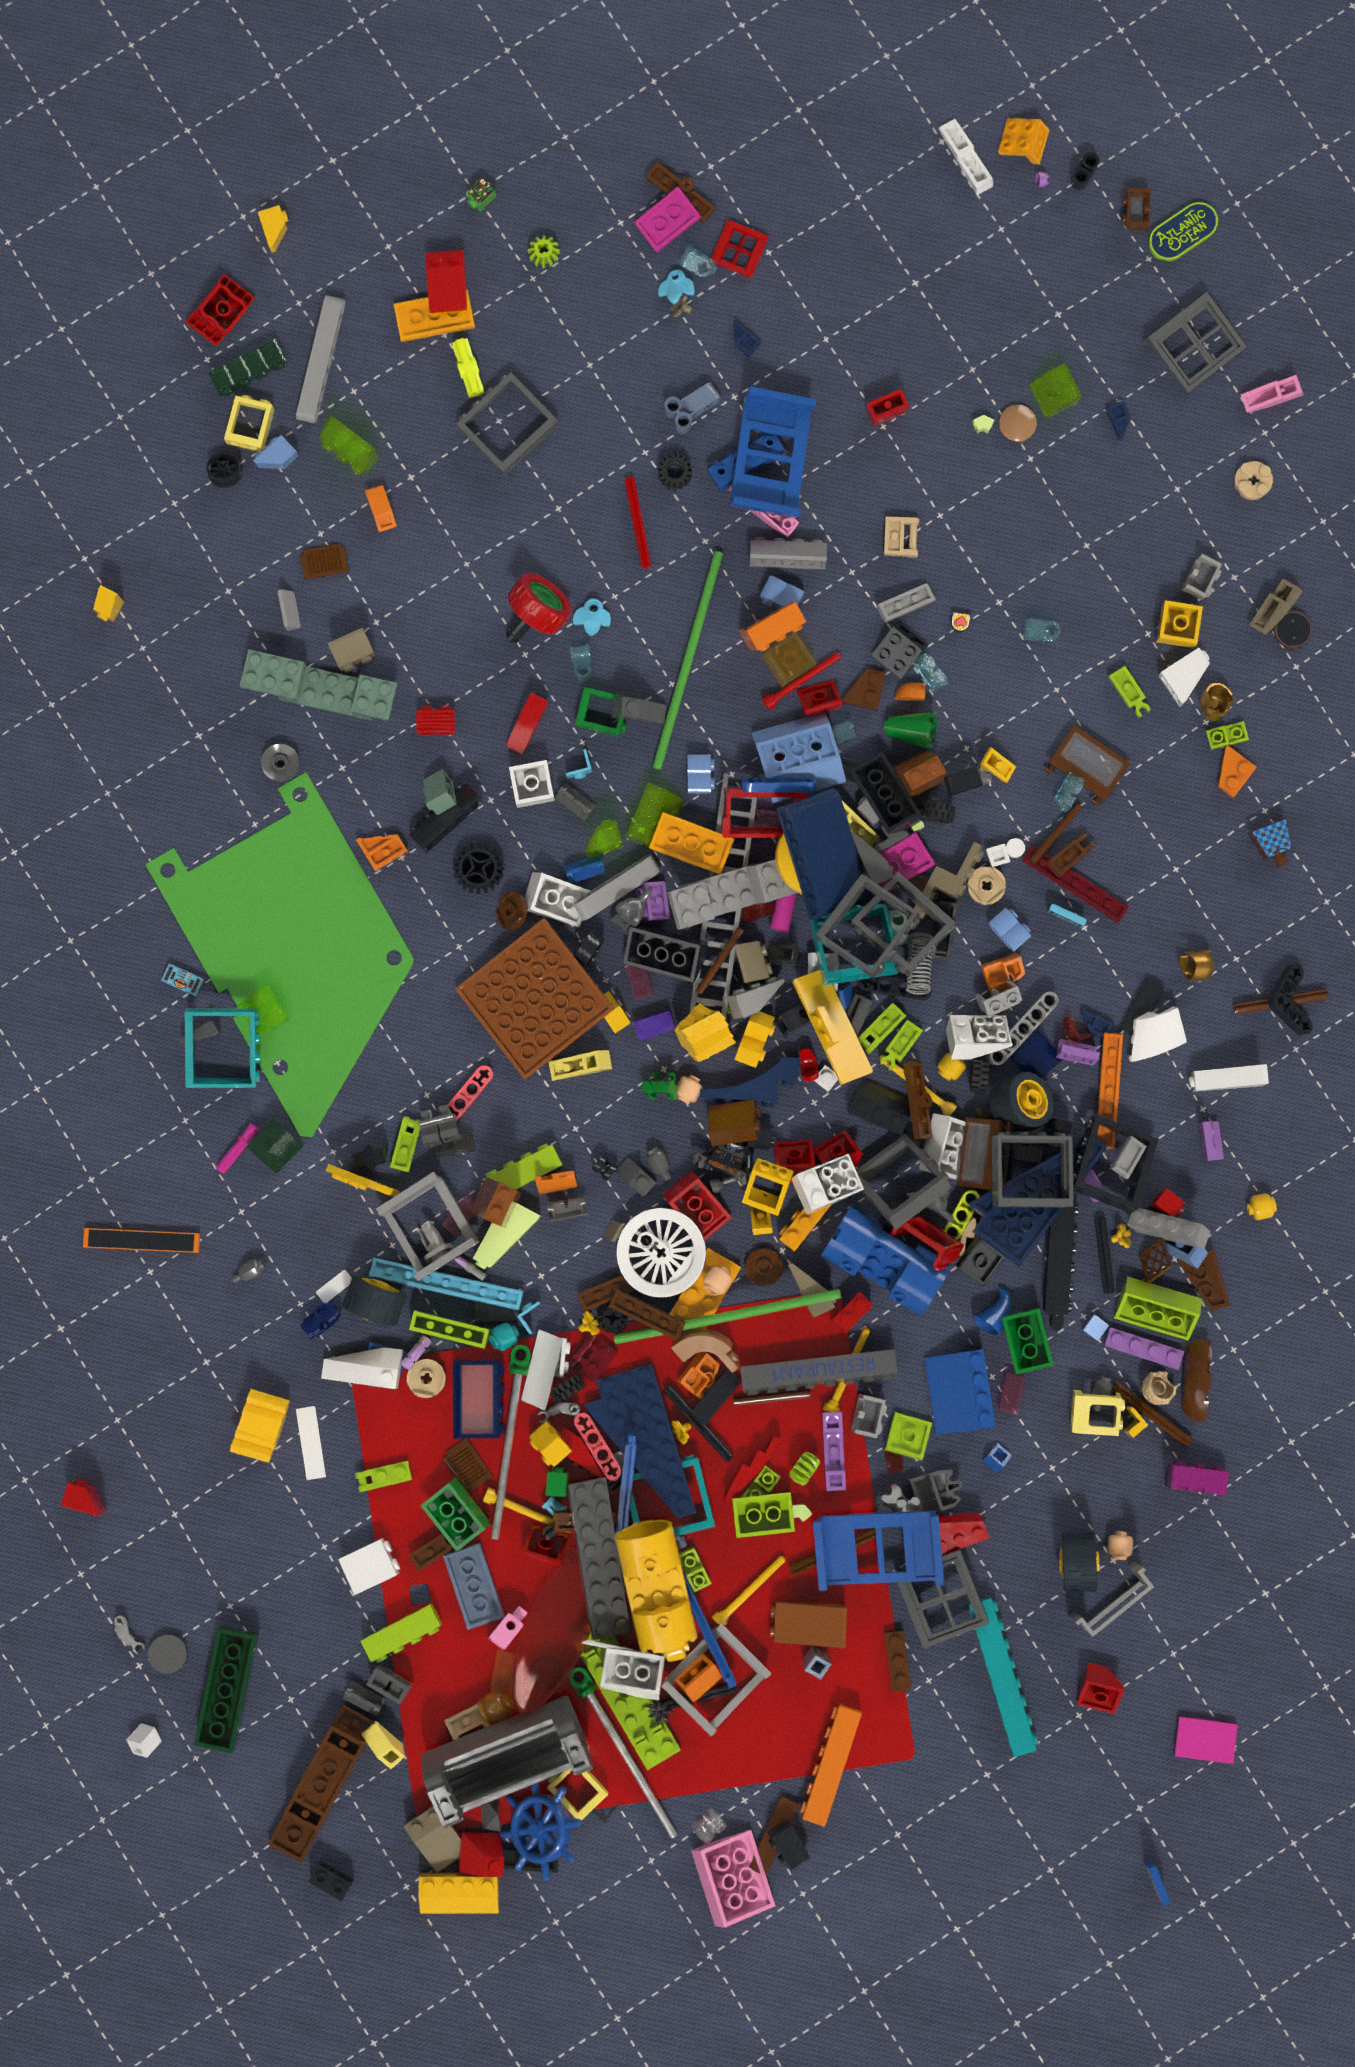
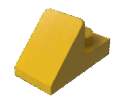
[980,747,1016,783]
[604,991,631,1034]
[750,1206,773,1235]

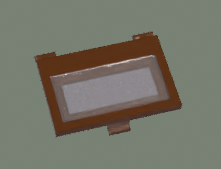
[1044,725,1131,807]
[957,1117,1013,1190]

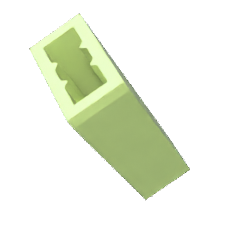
[473,1203,541,1269]

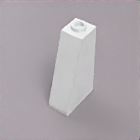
[1189,1064,1269,1092]

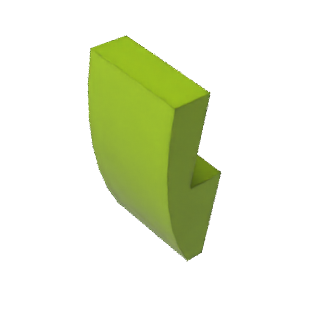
[1206,721,1249,750]
[741,1466,781,1498]
[679,1546,712,1592]

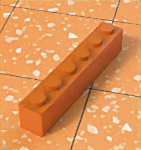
[800,1704,862,1827]

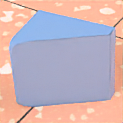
[1082,1314,1109,1341]

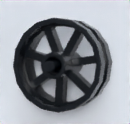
[206,452,242,488]
[575,931,605,967]
[352,1144,389,1172]

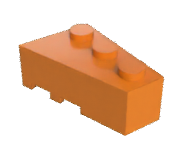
[739,602,806,652]

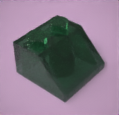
[246,1119,303,1174]

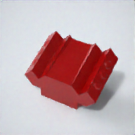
[185,273,255,346]

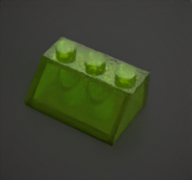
[319,415,379,477]
[626,783,683,847]

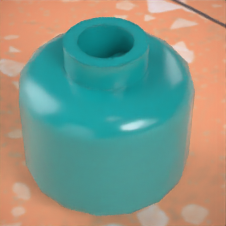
[489,1323,519,1351]

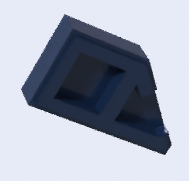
[734,319,761,357]
[1105,400,1131,441]
[1080,1008,1114,1039]

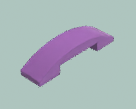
[822,1412,846,1491]

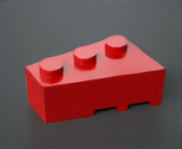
[939,1513,989,1556]

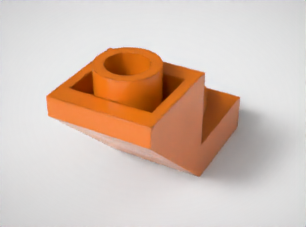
[365,485,397,532]

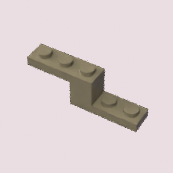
[914,842,984,924]

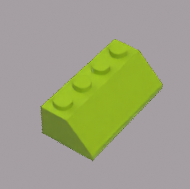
[1114,1277,1202,1341]

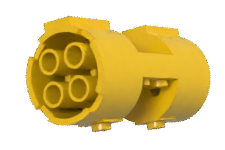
[614,1519,697,1653]

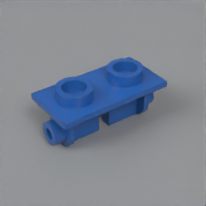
[564,855,606,884]

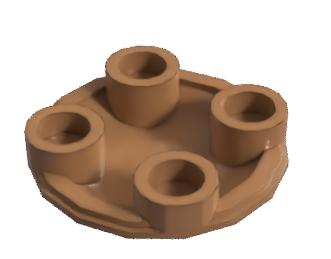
[999,405,1037,443]

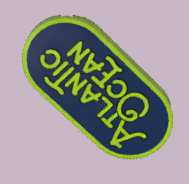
[1149,202,1218,261]

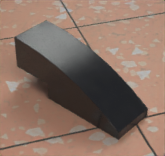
[931,898,958,961]

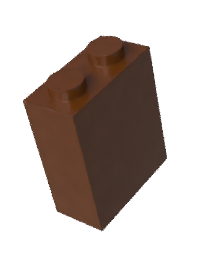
[708,1099,761,1146]

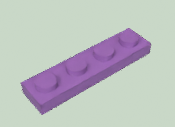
[1104,1327,1184,1370]

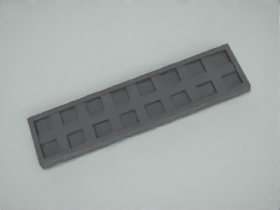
[567,1477,631,1640]

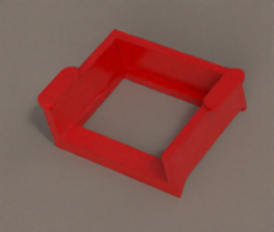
[890,1214,964,1271]

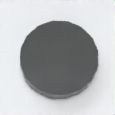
[148,1634,187,1674]

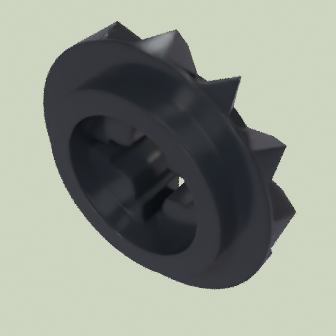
[597,1303,628,1333]

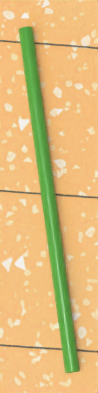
[652,551,723,770]
[614,1289,841,1344]

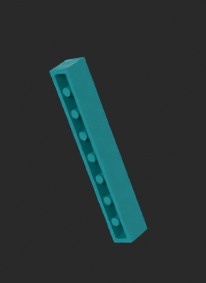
[967,1597,1038,1757]

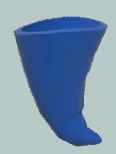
[973,1286,1011,1336]

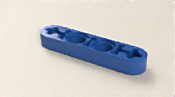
[742,778,816,792]

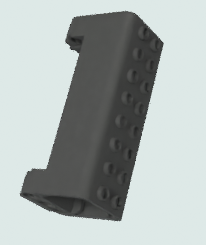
[421,1695,593,1828]

